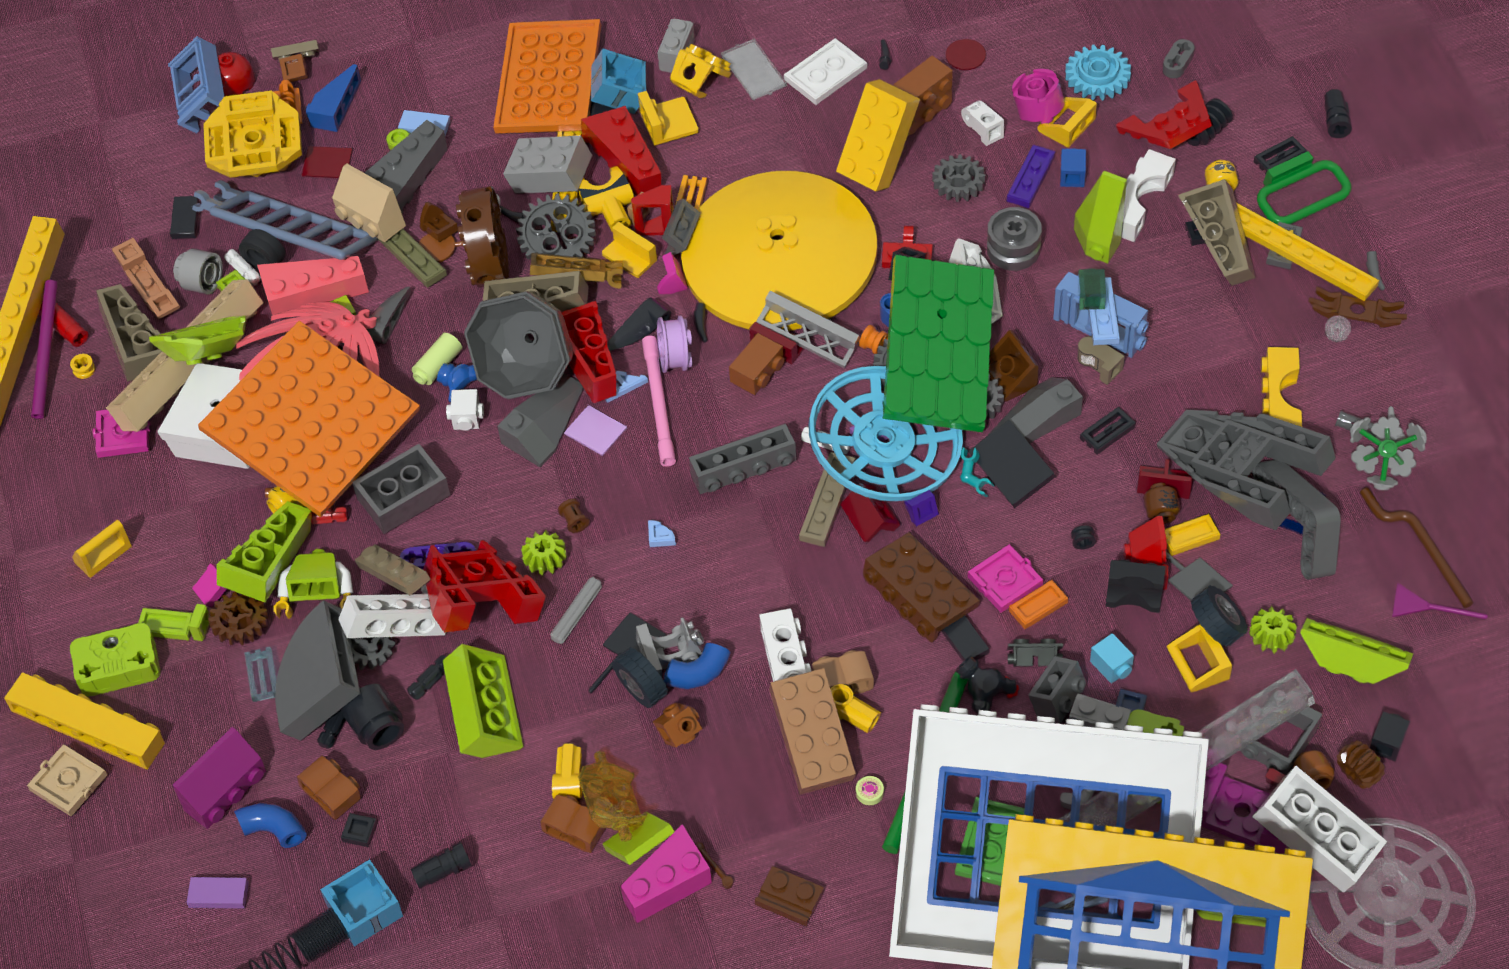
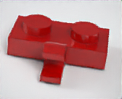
[882,226,932,268]

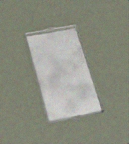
[721,39,787,100]

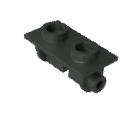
[1007,639,1063,667]

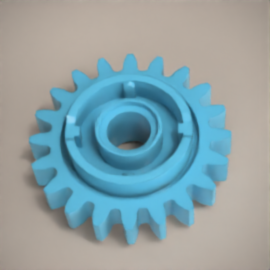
[1065,45,1131,101]

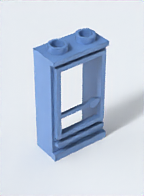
[168,36,224,133]
[1053,272,1149,358]

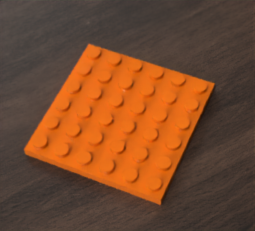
[198,320,420,517]

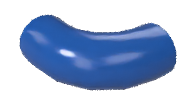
[663,643,731,690]
[234,803,307,848]

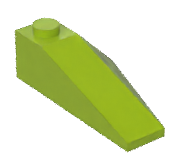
[1074,171,1127,264]

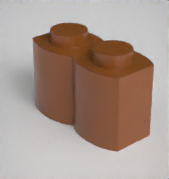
[297,756,361,820]
[540,795,607,853]

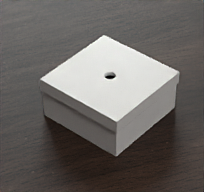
[158,363,250,469]

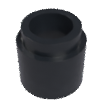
[341,684,404,750]

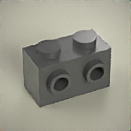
[1028,656,1086,723]

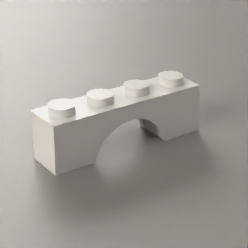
[1121,149,1176,242]

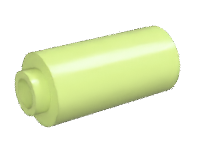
[412,332,462,385]

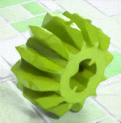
[521,530,567,576]
[1249,606,1297,654]

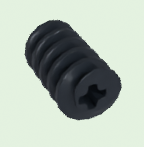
[1186,98,1233,146]

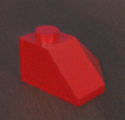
[1123,516,1169,590]

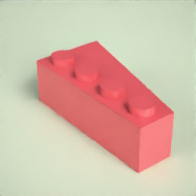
[257,256,369,315]

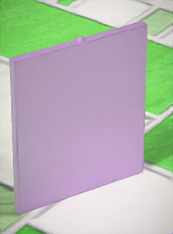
[564,405,627,456]

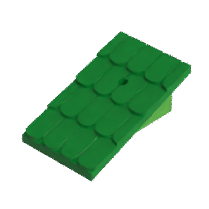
[882,255,994,432]

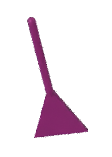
[1392,583,1488,619]

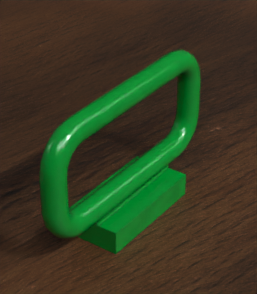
[1257,151,1351,225]

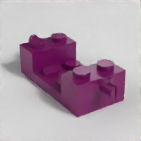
[1201,758,1290,854]

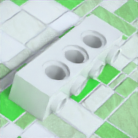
[338,594,446,638]
[759,608,811,682]

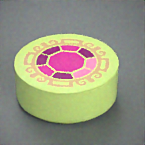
[856,776,884,805]

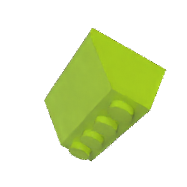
[443,644,523,758]

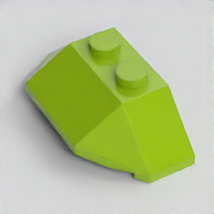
[149,316,246,365]
[1300,618,1413,684]

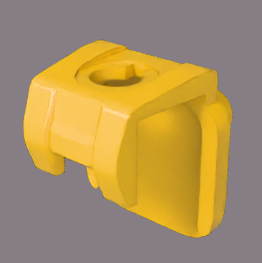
[670,44,732,98]

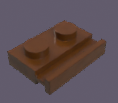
[755,866,824,927]

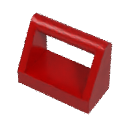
[631,185,674,236]

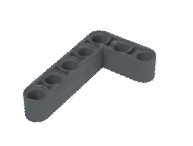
[1252,460,1341,580]

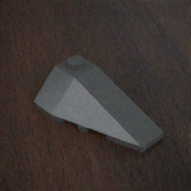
[497,373,584,468]
[985,377,1083,443]

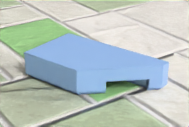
[605,371,648,403]

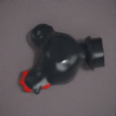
[955,656,1019,714]

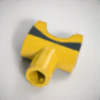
[578,166,634,232]

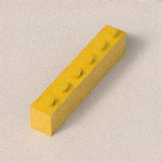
[4,672,165,770]

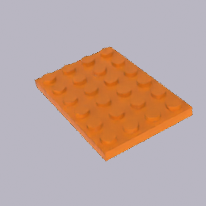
[493,19,601,134]

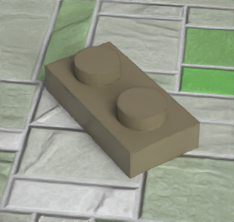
[271,40,320,63]

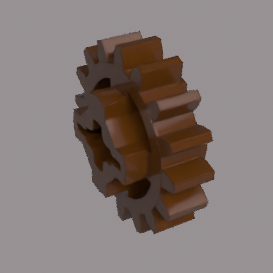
[208,591,268,645]

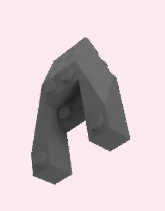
[1157,409,1336,530]

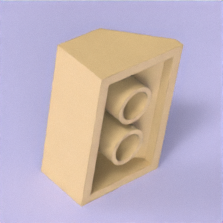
[332,164,406,242]

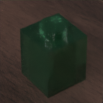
[1078,268,1106,310]

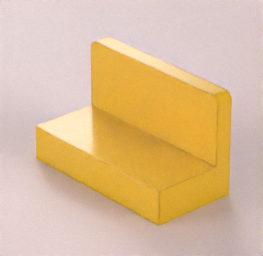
[602,222,657,278]

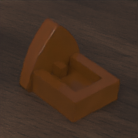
[420,202,458,242]

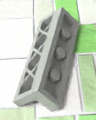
[756,291,859,369]

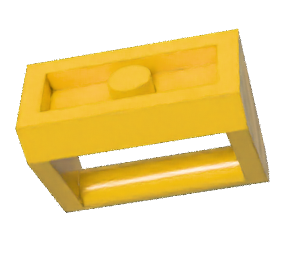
[1037,97,1097,148]
[72,520,132,578]
[1167,624,1232,692]

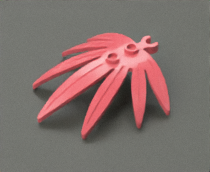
[236,302,379,381]

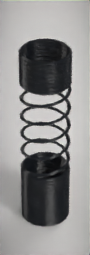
[236,908,349,969]

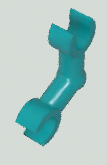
[960,447,994,497]

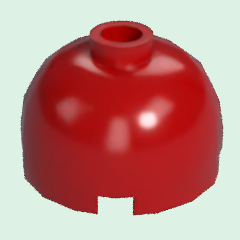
[217,52,255,97]

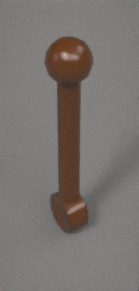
[695,842,733,889]

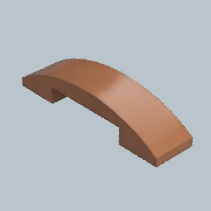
[112,238,180,319]

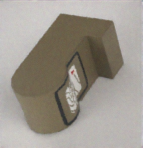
[1077,337,1125,385]

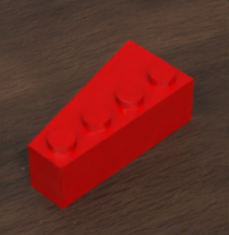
[581,106,661,196]
[561,301,616,403]

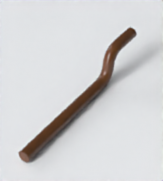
[1360,488,1473,608]

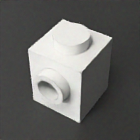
[446,389,484,431]

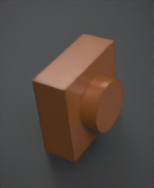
[279,54,308,82]

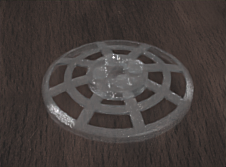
[1306,818,1476,969]

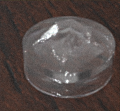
[1325,316,1351,342]

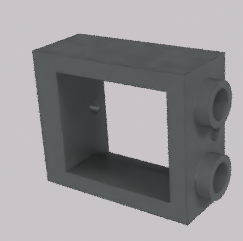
[1237,688,1322,775]

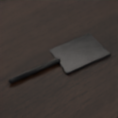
[588,613,666,693]

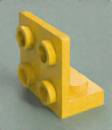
[638,91,699,146]

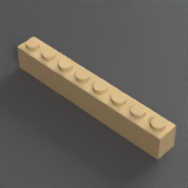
[106,279,263,432]

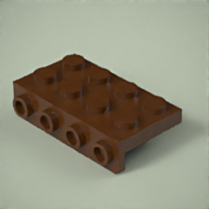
[863,532,980,643]

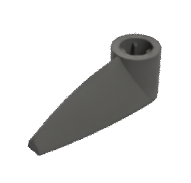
[367,286,411,344]

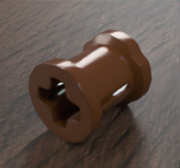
[558,498,590,533]

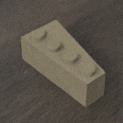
[1178,179,1256,285]
[483,271,588,312]
[96,284,162,382]

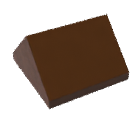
[989,330,1039,402]

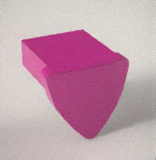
[657,252,688,294]
[192,563,226,607]

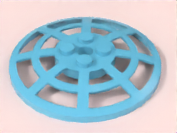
[808,366,963,501]

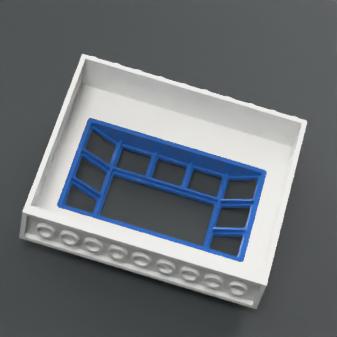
[889,704,1209,969]

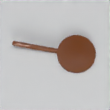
[419,234,463,263]

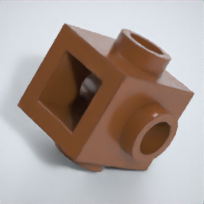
[653,703,702,748]

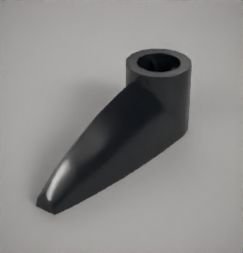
[607,297,671,351]

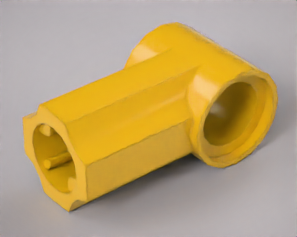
[831,684,881,733]
[552,744,582,799]

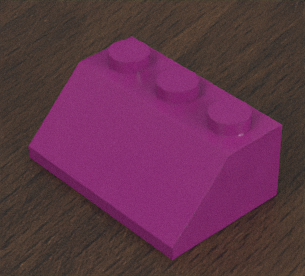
[173,727,266,829]

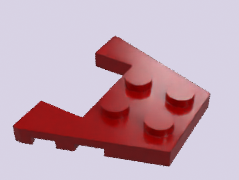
[1115,80,1212,149]

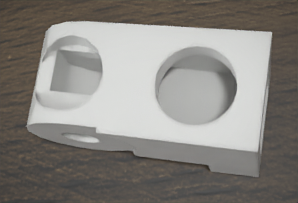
[961,100,1004,146]

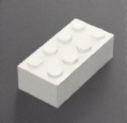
[1253,766,1387,893]

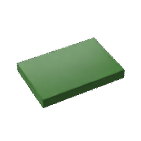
[955,797,1025,886]

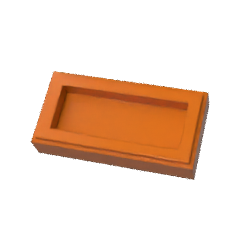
[1009,580,1068,629]

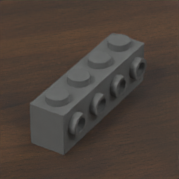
[689,424,796,494]

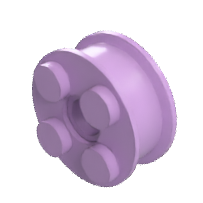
[657,316,692,373]

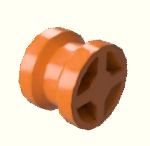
[859,325,888,354]

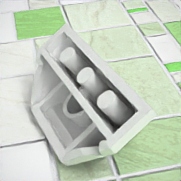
[949,238,1002,324]

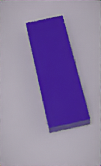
[1007,145,1056,208]

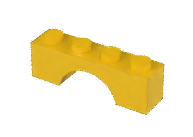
[1261,347,1302,427]

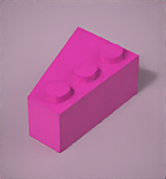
[621,824,712,923]

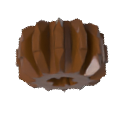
[1337,740,1385,789]

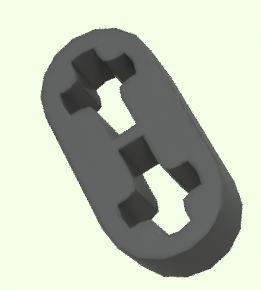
[1163,39,1194,78]

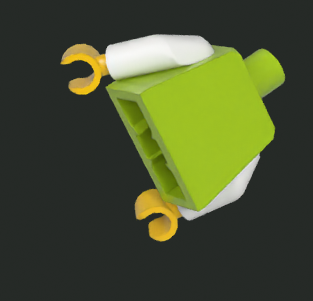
[274,549,353,619]

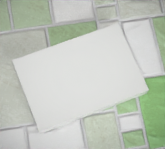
[784,38,867,105]

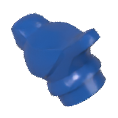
[437,363,477,402]

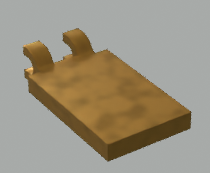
[530,253,623,289]

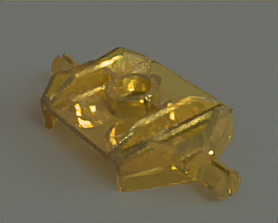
[578,751,647,842]

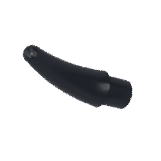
[879,39,891,70]
[500,206,525,222]
[693,303,708,343]

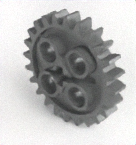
[516,193,596,260]

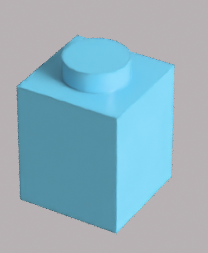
[1090,633,1134,684]

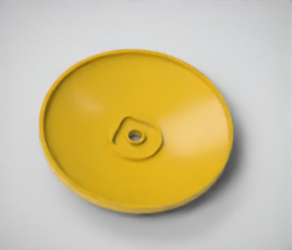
[681,171,878,331]

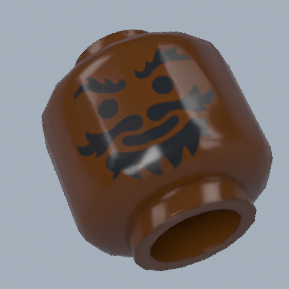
[1143,483,1180,524]

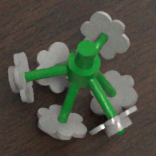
[1350,417,1427,490]

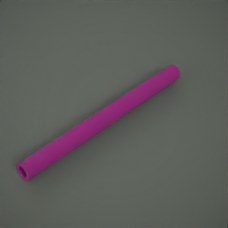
[31,280,58,419]

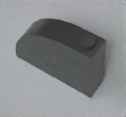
[275,600,360,741]

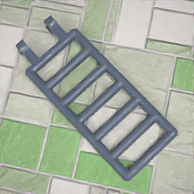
[192,180,378,260]

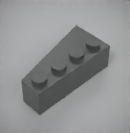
[365,120,448,213]

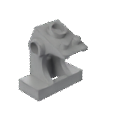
[636,618,704,677]

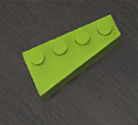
[217,501,312,602]

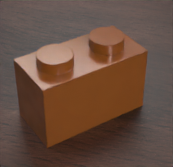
[729,333,784,395]

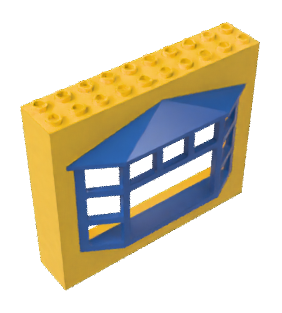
[992,814,1313,969]

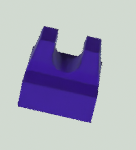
[904,490,939,526]

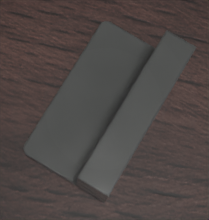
[662,199,700,255]

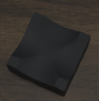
[1105,560,1165,613]

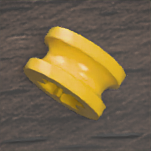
[70,354,95,379]

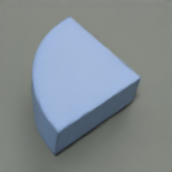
[648,520,676,547]

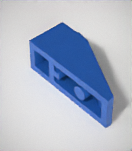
[306,64,361,132]

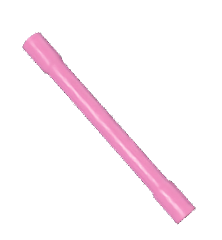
[642,336,676,467]

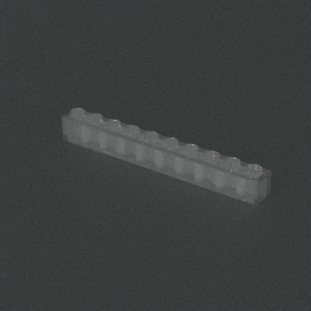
[1059,669,1315,826]

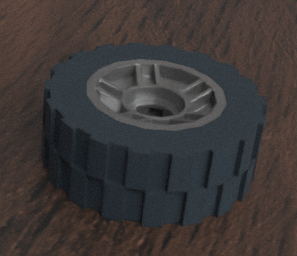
[1191,585,1248,647]
[612,647,668,708]

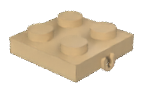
[27,744,107,816]

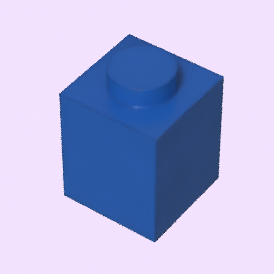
[1060,148,1086,187]

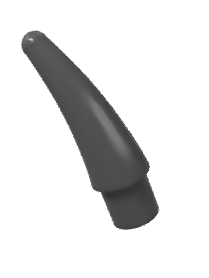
[1366,251,1385,290]

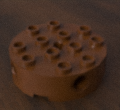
[456,186,509,288]

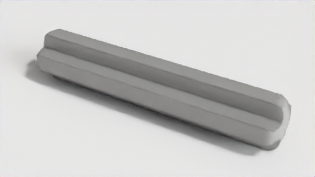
[550,577,602,644]

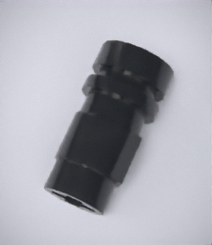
[1324,89,1352,138]
[410,841,472,889]

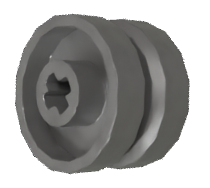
[987,207,1042,271]

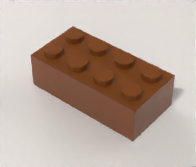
[893,55,953,136]

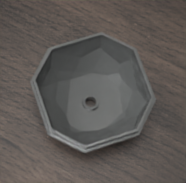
[464,291,573,399]

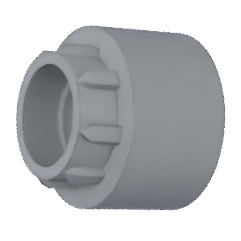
[173,249,222,294]

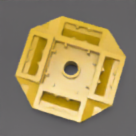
[204,90,302,178]

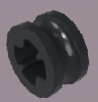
[1071,525,1096,550]

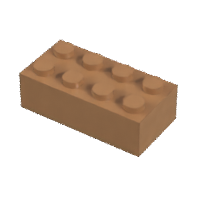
[769,668,856,795]

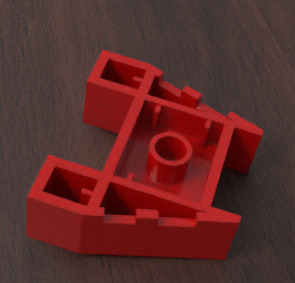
[423,540,546,633]

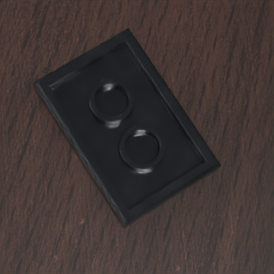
[968,420,1056,509]

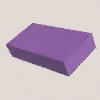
[187,877,249,909]

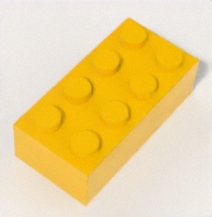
[836,79,920,191]

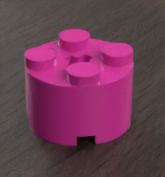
[1012,69,1065,124]

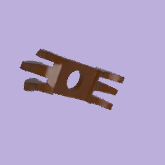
[1308,286,1408,328]

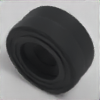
[239,229,286,270]

